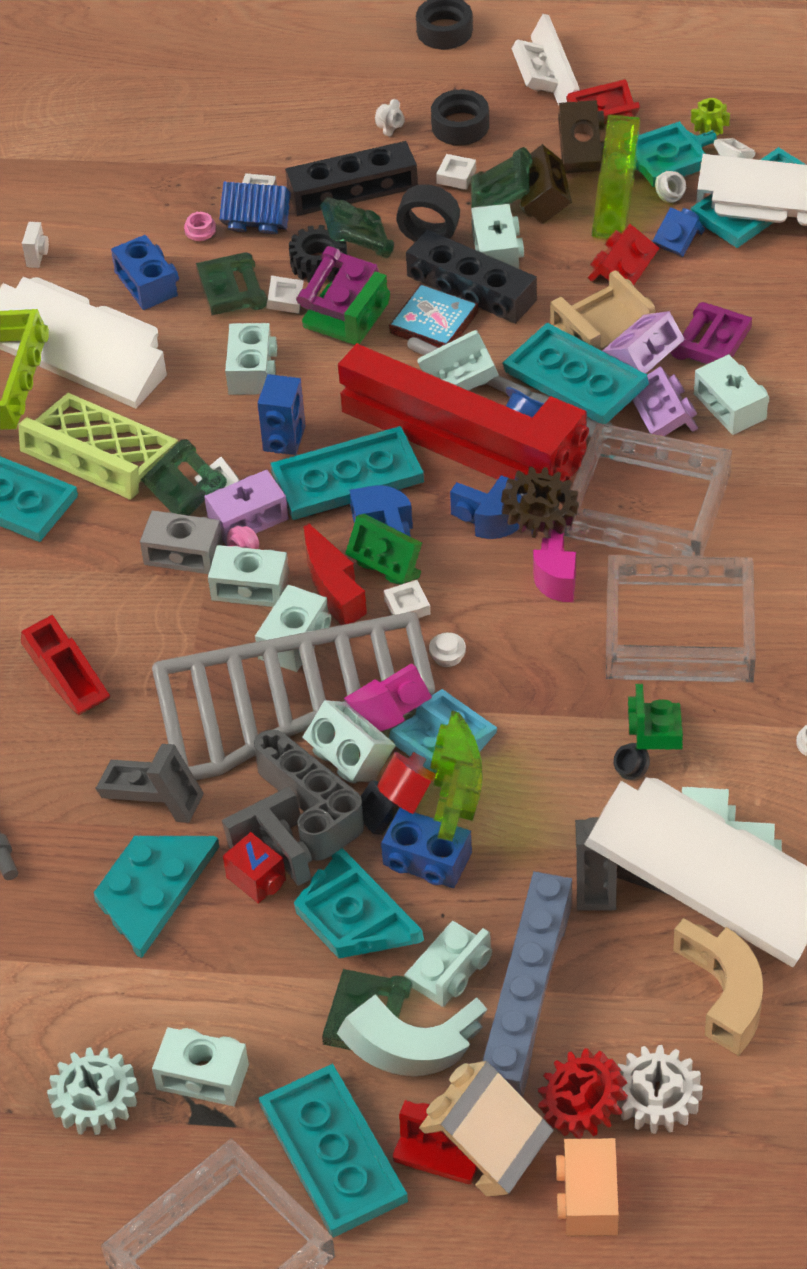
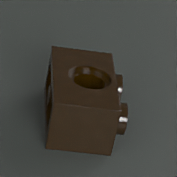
[558,100,607,173]
[514,144,572,224]

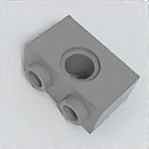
[140,510,223,574]

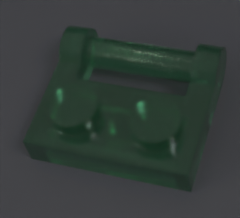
[471,147,532,208]
[320,197,394,258]
[196,252,268,316]
[141,439,227,516]
[322,969,413,1050]

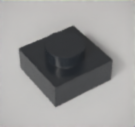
[361,780,401,835]

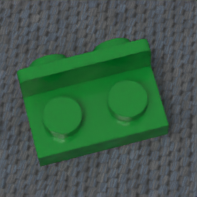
[345,514,422,585]
[628,684,683,750]

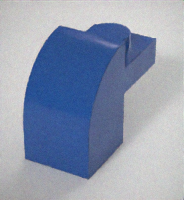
[450,475,521,539]
[349,485,413,537]

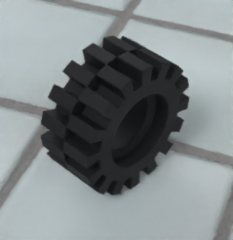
[289,225,348,283]

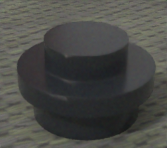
[613,743,650,781]

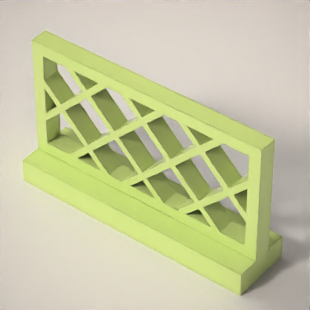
[18,393,178,500]

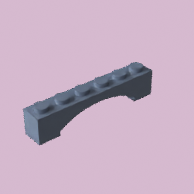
[483,871,572,1098]

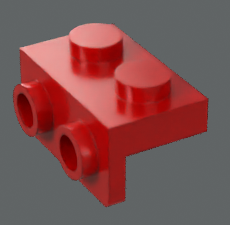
[566,79,640,127]
[587,224,660,285]
[393,1100,478,1185]

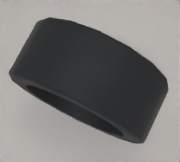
[416,0,473,50]
[431,89,489,146]
[396,184,461,242]

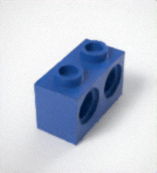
[111,234,179,310]
[257,374,306,455]
[381,808,472,888]

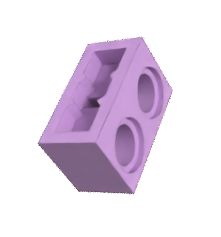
[602,311,685,374]

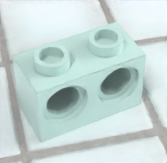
[225,323,277,395]
[303,700,396,783]

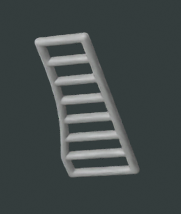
[152,612,435,780]

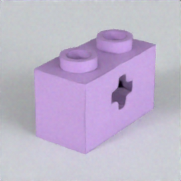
[204,469,288,546]

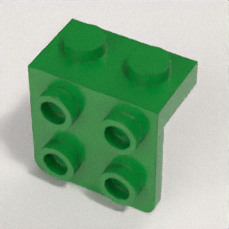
[302,271,390,345]

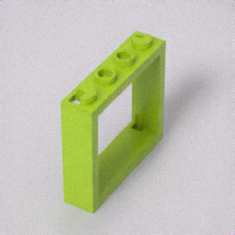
[0,309,49,430]

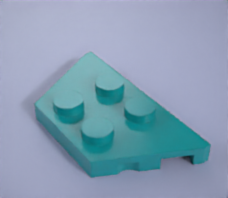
[93,836,220,958]
[294,848,424,959]

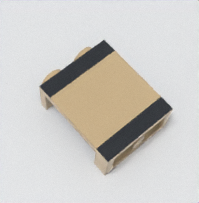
[419,1061,553,1197]

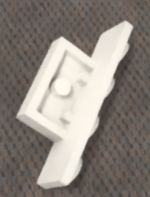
[512,14,579,106]

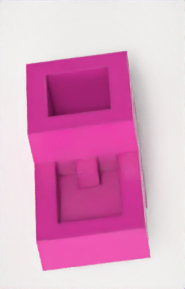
[533,530,576,603]
[344,663,432,731]

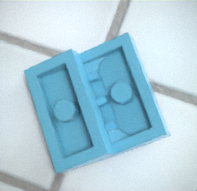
[389,689,497,781]

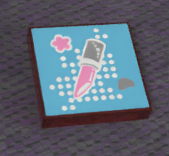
[389,284,479,348]

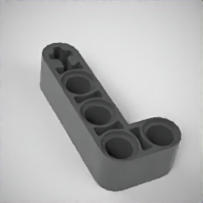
[254,730,364,861]

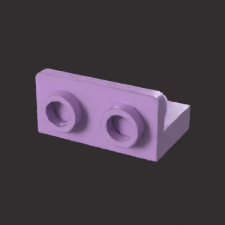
[633,366,698,441]

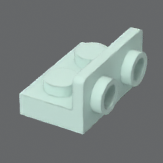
[405,920,492,1007]

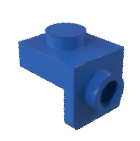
[652,207,705,257]

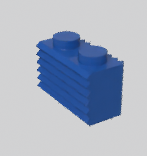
[219,181,291,234]

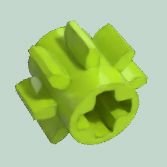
[691,98,730,136]

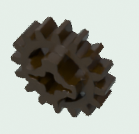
[501,467,579,538]

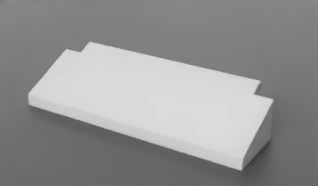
[696,154,807,226]
[0,277,167,409]
[584,777,807,967]

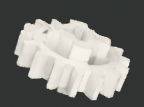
[617,1045,703,1134]

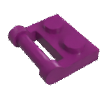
[296,246,379,321]
[670,302,752,364]

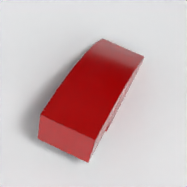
[303,523,367,625]
[21,614,110,716]

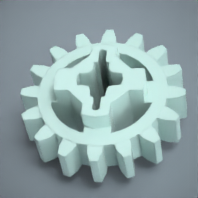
[47,1047,139,1135]

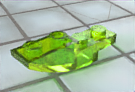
[592,115,640,239]
[430,711,483,841]

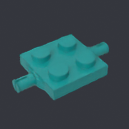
[616,121,717,187]

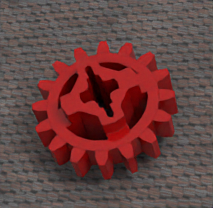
[538,1048,628,1139]

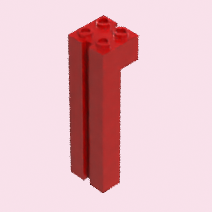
[338,343,589,482]

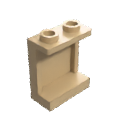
[550,270,656,351]

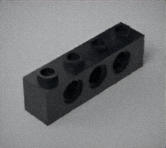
[285,141,418,216]
[406,229,537,324]

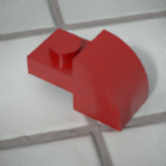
[377,751,435,814]

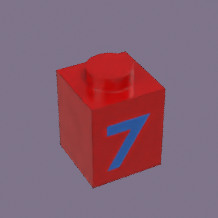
[223,832,286,904]

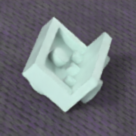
[417,330,499,391]

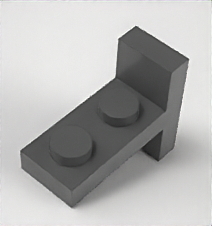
[95,744,204,823]
[222,786,312,886]
[575,817,617,911]

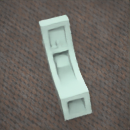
[337,994,488,1076]

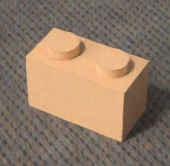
[556,1138,619,1236]

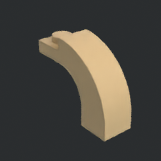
[673,918,763,1056]

